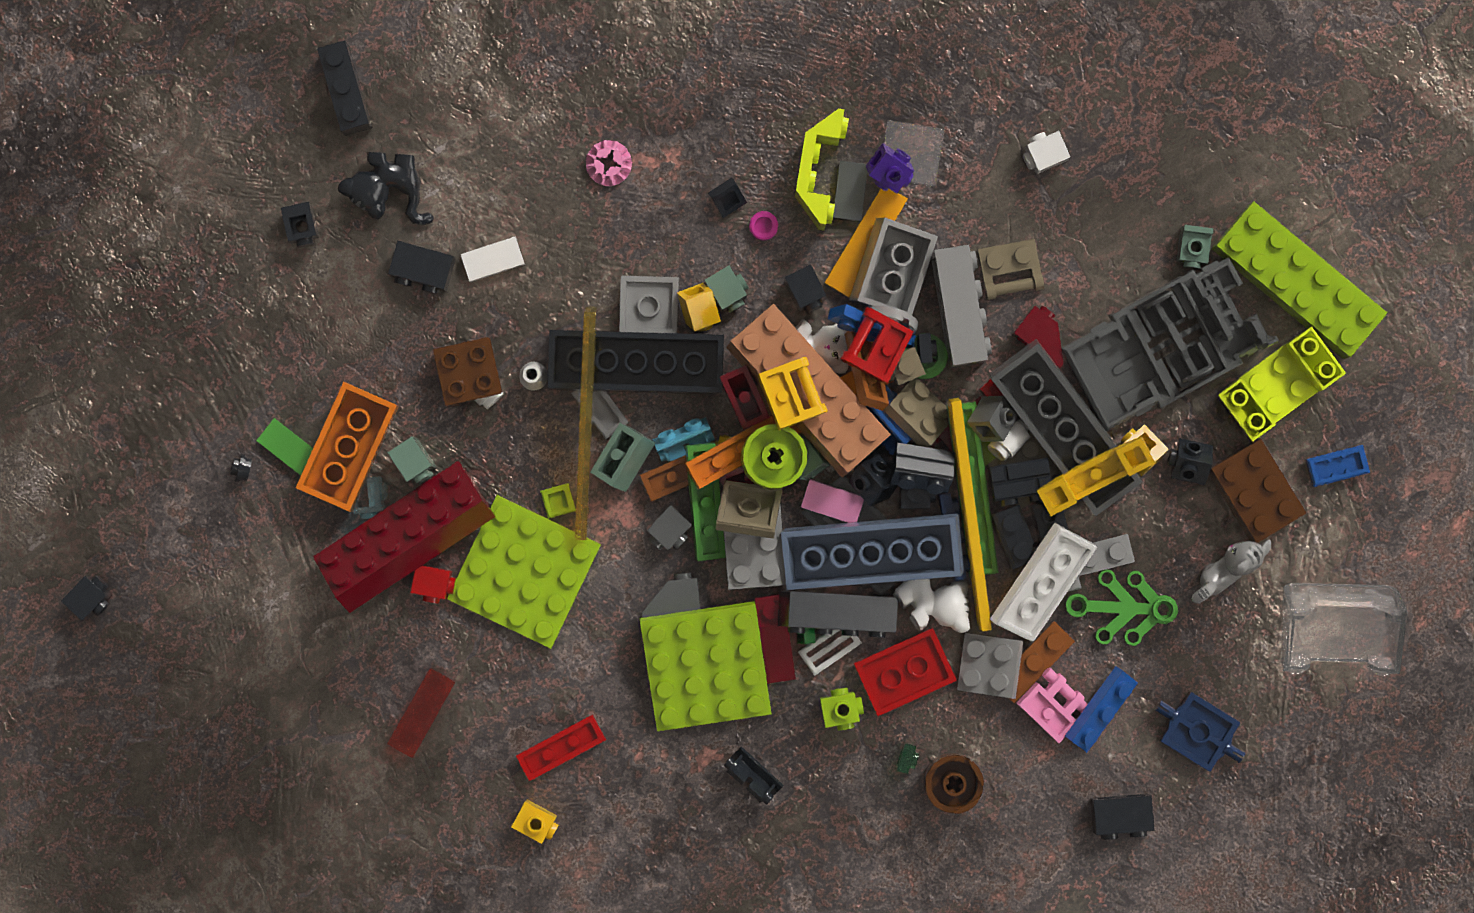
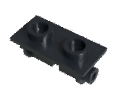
[723,746,784,805]

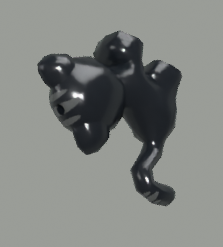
[338,152,434,225]

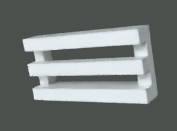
[798,629,862,676]

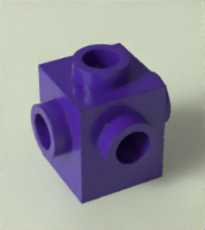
[866,143,914,193]

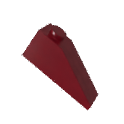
[754,594,796,684]

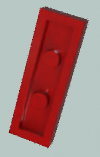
[516,714,606,781]

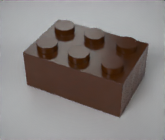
[1209,439,1306,543]

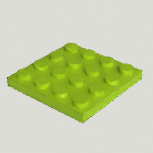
[447,495,601,649]
[640,601,772,731]

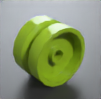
[741,424,807,489]

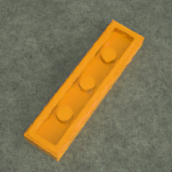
[824,189,908,298]

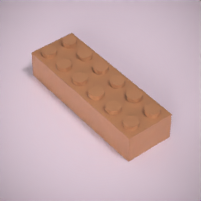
[726,304,891,478]

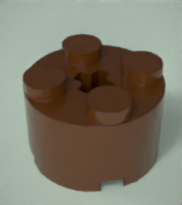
[923,753,984,814]

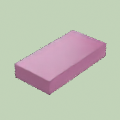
[801,479,864,523]

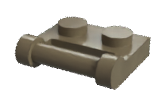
[977,239,1044,300]

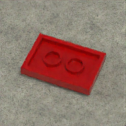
[853,628,957,716]

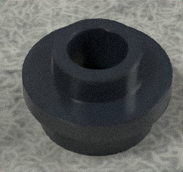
[230,453,252,482]

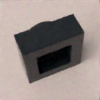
[708,178,747,218]
[917,333,937,364]

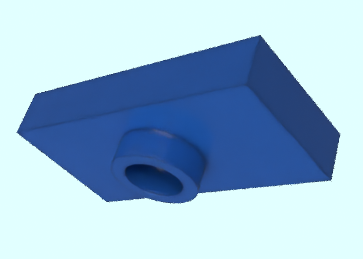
[1305,445,1370,487]

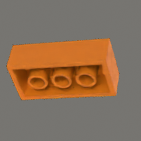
[296,381,398,512]

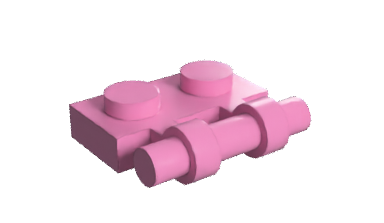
[1016,668,1088,743]

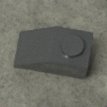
[642,573,700,618]

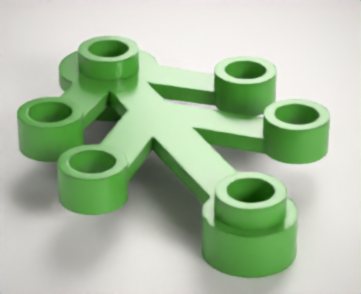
[1065,569,1178,646]

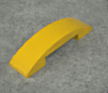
[1037,437,1156,516]

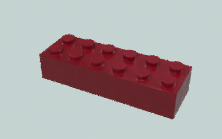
[313,460,495,613]

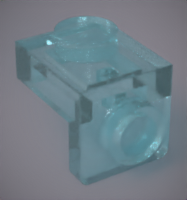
[352,477,388,519]

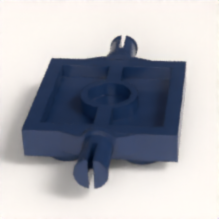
[1155,691,1245,772]

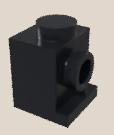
[281,201,319,248]

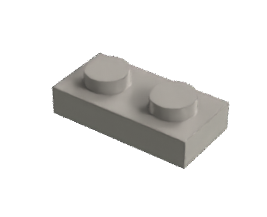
[1078,534,1135,576]

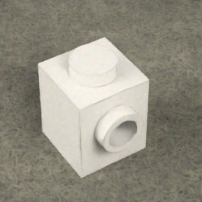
[1023,131,1070,174]

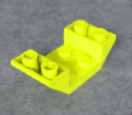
[795,109,849,231]
[1218,327,1346,442]

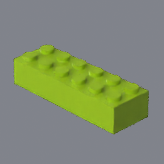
[1212,201,1387,359]

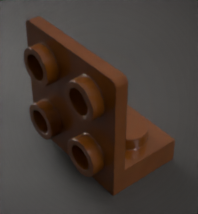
[433,337,502,408]

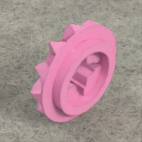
[586,140,632,186]

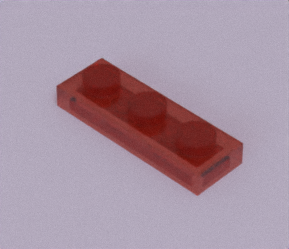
[387,668,456,758]

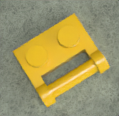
[757,357,828,430]

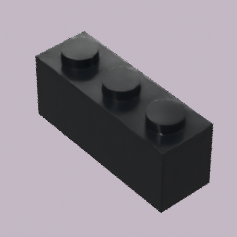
[317,40,373,136]

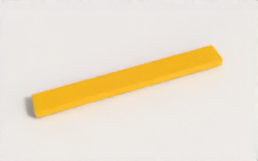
[947,398,992,631]

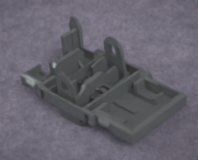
[1061,257,1279,431]

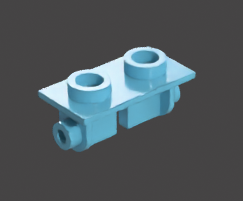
[653,417,715,462]

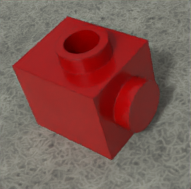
[410,565,456,604]

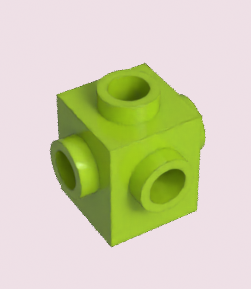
[820,687,864,731]

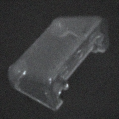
[1281,583,1408,676]

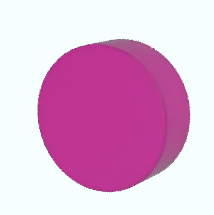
[749,211,778,241]

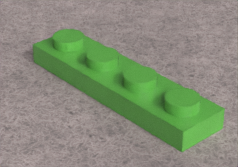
[685,442,726,561]

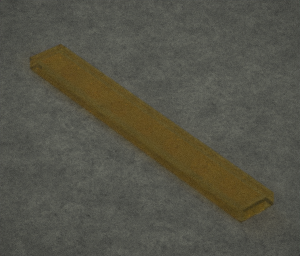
[575,306,597,540]

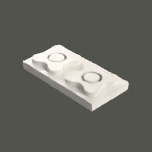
[990,523,1097,642]

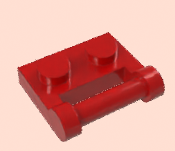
[840,307,914,384]

